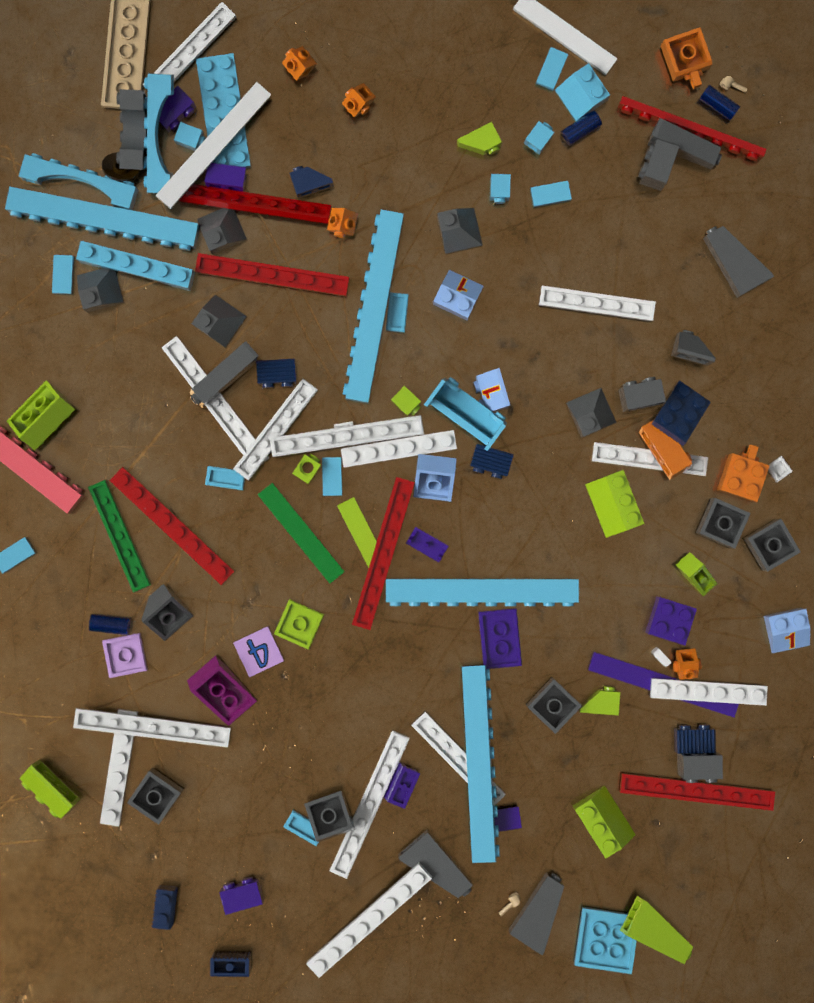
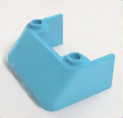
[424,377,507,451]

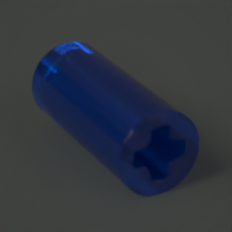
[699,84,740,121]
[561,110,602,146]
[89,614,131,635]

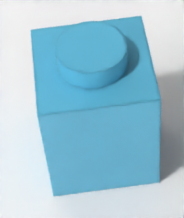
[524,121,554,155]
[174,122,206,151]
[490,174,511,204]

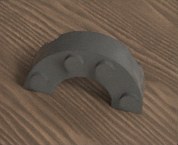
[116,89,147,170]

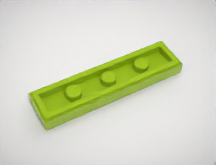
[337,497,377,568]

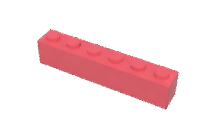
[0,425,85,514]

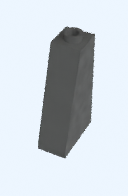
[647,118,722,169]
[703,226,774,298]
[190,341,259,408]
[398,829,473,898]
[509,872,564,955]

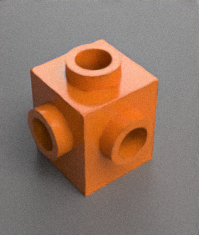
[282,46,317,81]
[342,83,376,117]
[327,208,358,238]
[673,648,702,680]

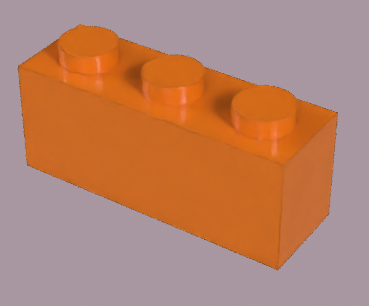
[639,421,693,480]

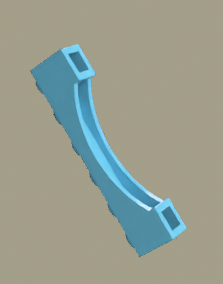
[144,73,174,193]
[19,153,139,210]
[76,241,195,291]

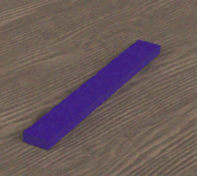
[588,652,739,718]

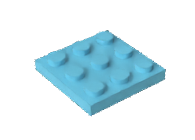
[574,907,637,974]

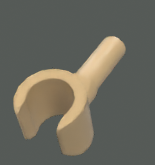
[719,76,747,92]
[499,892,521,916]

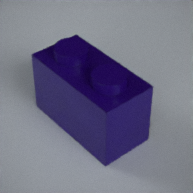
[159,86,196,133]
[219,877,264,915]

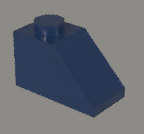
[289,166,334,198]

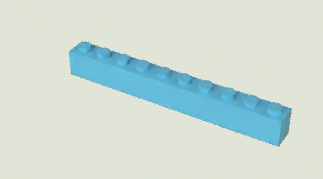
[5,186,200,251]
[343,209,404,404]
[386,579,579,606]
[462,665,500,863]

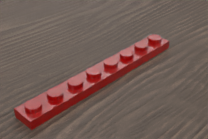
[618,96,767,161]
[179,184,332,224]
[195,253,349,297]
[109,467,235,585]
[352,477,415,630]
[619,773,775,811]

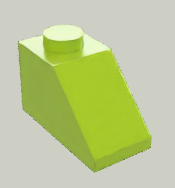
[457,122,502,155]
[676,552,717,597]
[578,686,620,716]

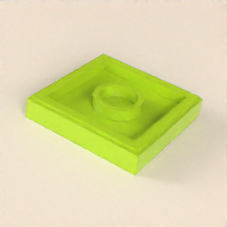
[274,599,325,650]

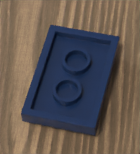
[652,380,711,446]

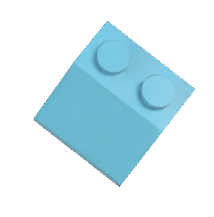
[555,63,610,122]

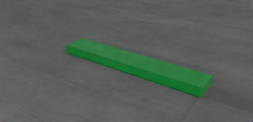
[88,480,152,593]
[258,483,345,584]

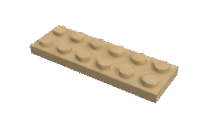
[101,0,150,109]

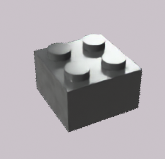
[638,139,679,191]
[618,377,666,412]
[696,498,751,549]
[744,519,801,572]
[526,677,582,734]
[677,751,723,783]
[127,767,184,825]
[304,791,355,842]

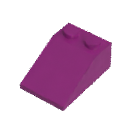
[187,655,257,726]

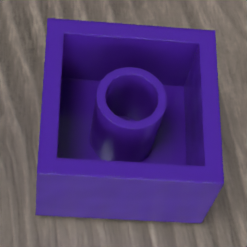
[645,596,697,645]

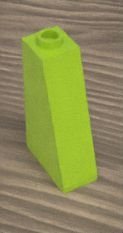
[620,896,693,964]

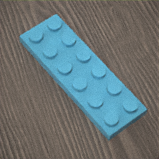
[196,53,251,168]

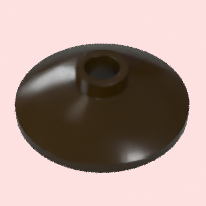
[102,152,140,181]

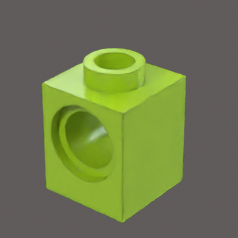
[391,386,421,416]
[292,454,322,484]

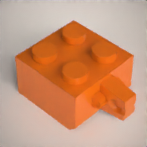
[660,27,712,89]
[717,445,770,502]

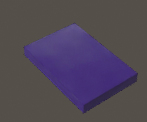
[478,608,522,669]

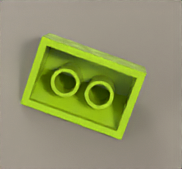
[7,380,75,450]
[585,470,644,538]
[19,760,81,819]
[573,786,636,859]

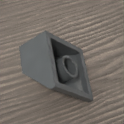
[197,208,247,255]
[437,208,483,254]
[77,268,124,313]
[191,295,247,348]
[671,330,716,366]
[566,388,617,438]
[141,584,193,641]

